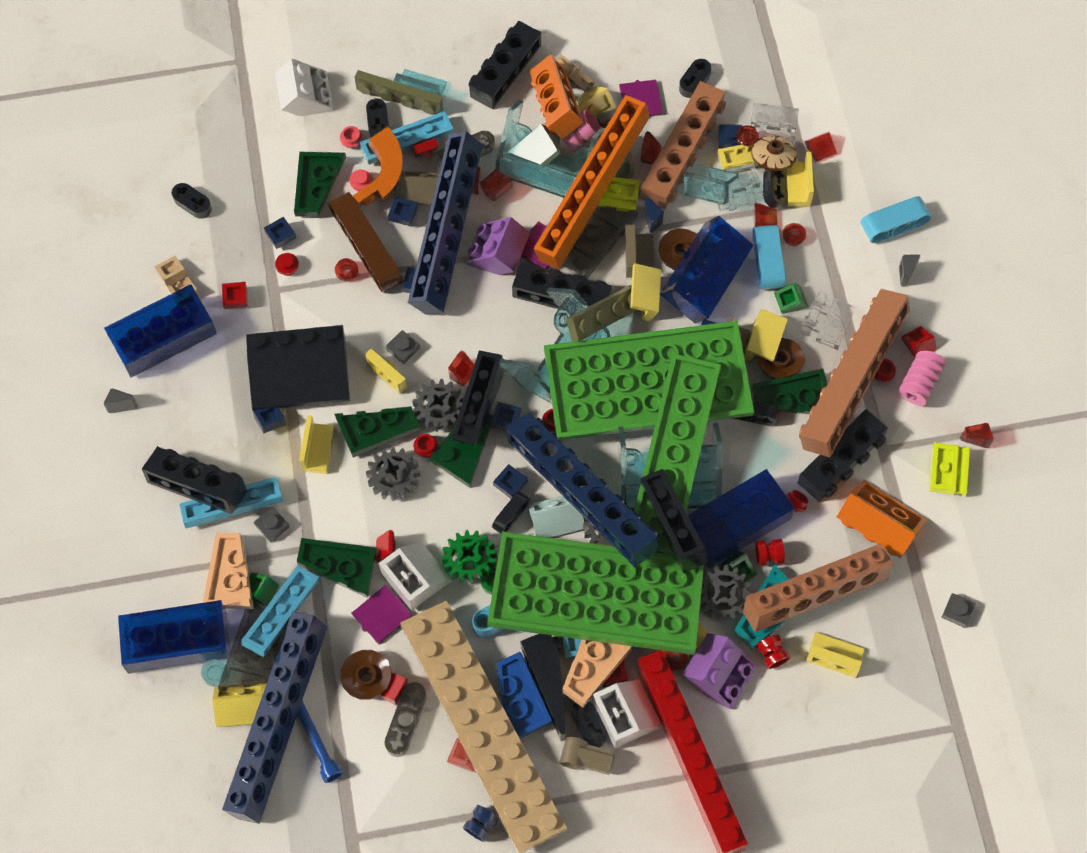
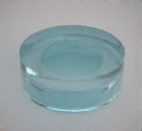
[201,659,228,687]

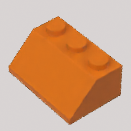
[836,480,928,558]

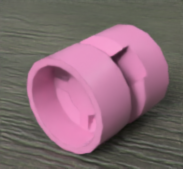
[562,109,602,152]

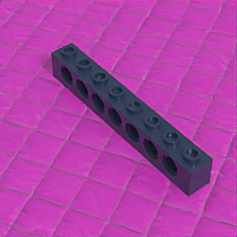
[408,131,483,315]
[506,412,659,567]
[222,612,328,824]

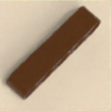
[328,192,403,292]

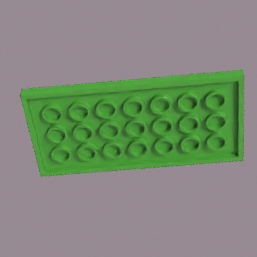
[544,321,754,441]
[487,532,704,655]

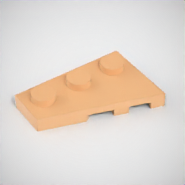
[203,533,254,609]
[563,640,632,708]

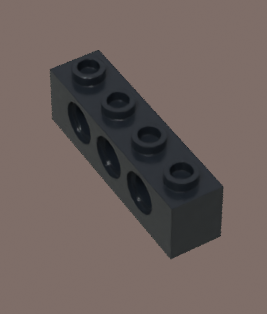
[468,21,542,109]
[512,262,612,314]
[797,409,888,502]
[142,446,247,514]

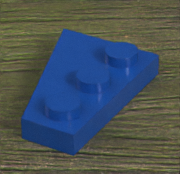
[497,652,554,739]

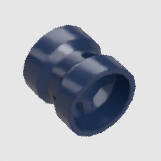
[462,805,499,842]

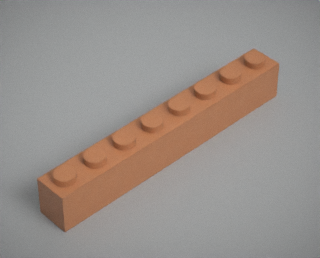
[799,289,910,458]

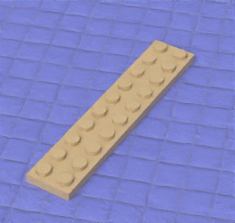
[400,600,567,853]

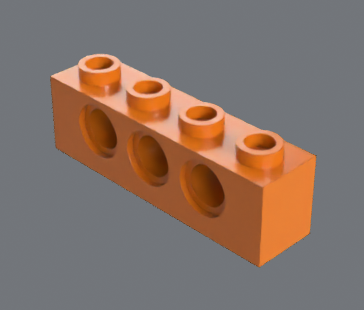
[530,54,584,139]

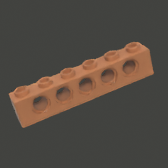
[640,81,727,210]
[743,543,894,632]

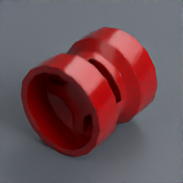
[755,539,785,566]
[756,634,791,669]

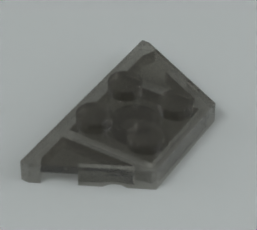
[568,205,638,279]
[218,599,286,691]

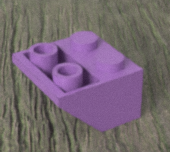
[464,217,530,275]
[682,633,757,710]

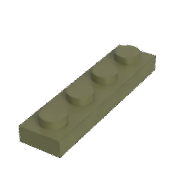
[354,70,444,114]
[566,285,637,342]

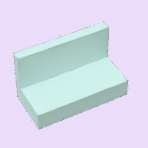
[527,496,584,538]

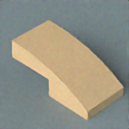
[155,256,200,307]

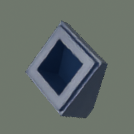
[644,197,664,233]

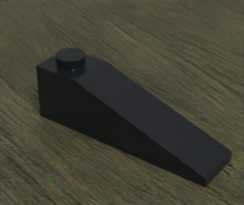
[451,350,506,445]
[640,469,707,573]
[520,634,566,741]

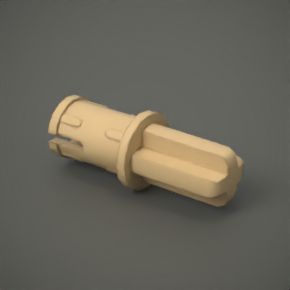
[556,55,595,92]

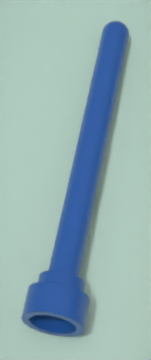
[298,701,343,783]

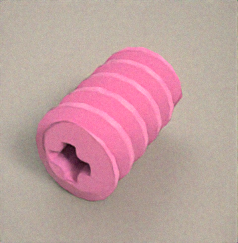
[899,351,946,406]

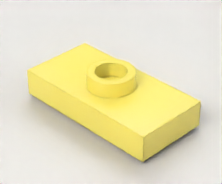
[717,142,758,173]
[365,349,407,394]

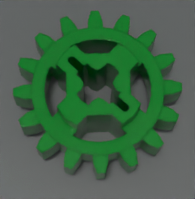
[441,530,497,584]

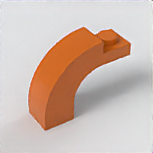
[353,127,403,207]

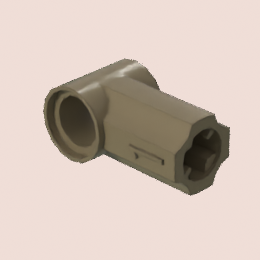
[559,737,615,775]

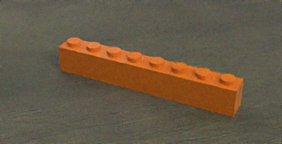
[534,95,650,270]

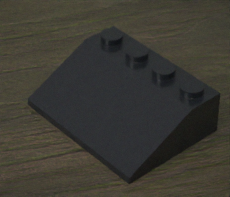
[246,325,350,411]

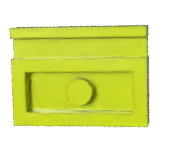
[596,177,640,214]
[929,442,970,496]

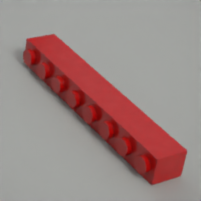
[637,650,748,853]

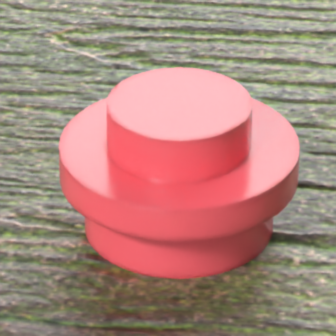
[340,126,363,148]
[349,169,373,192]

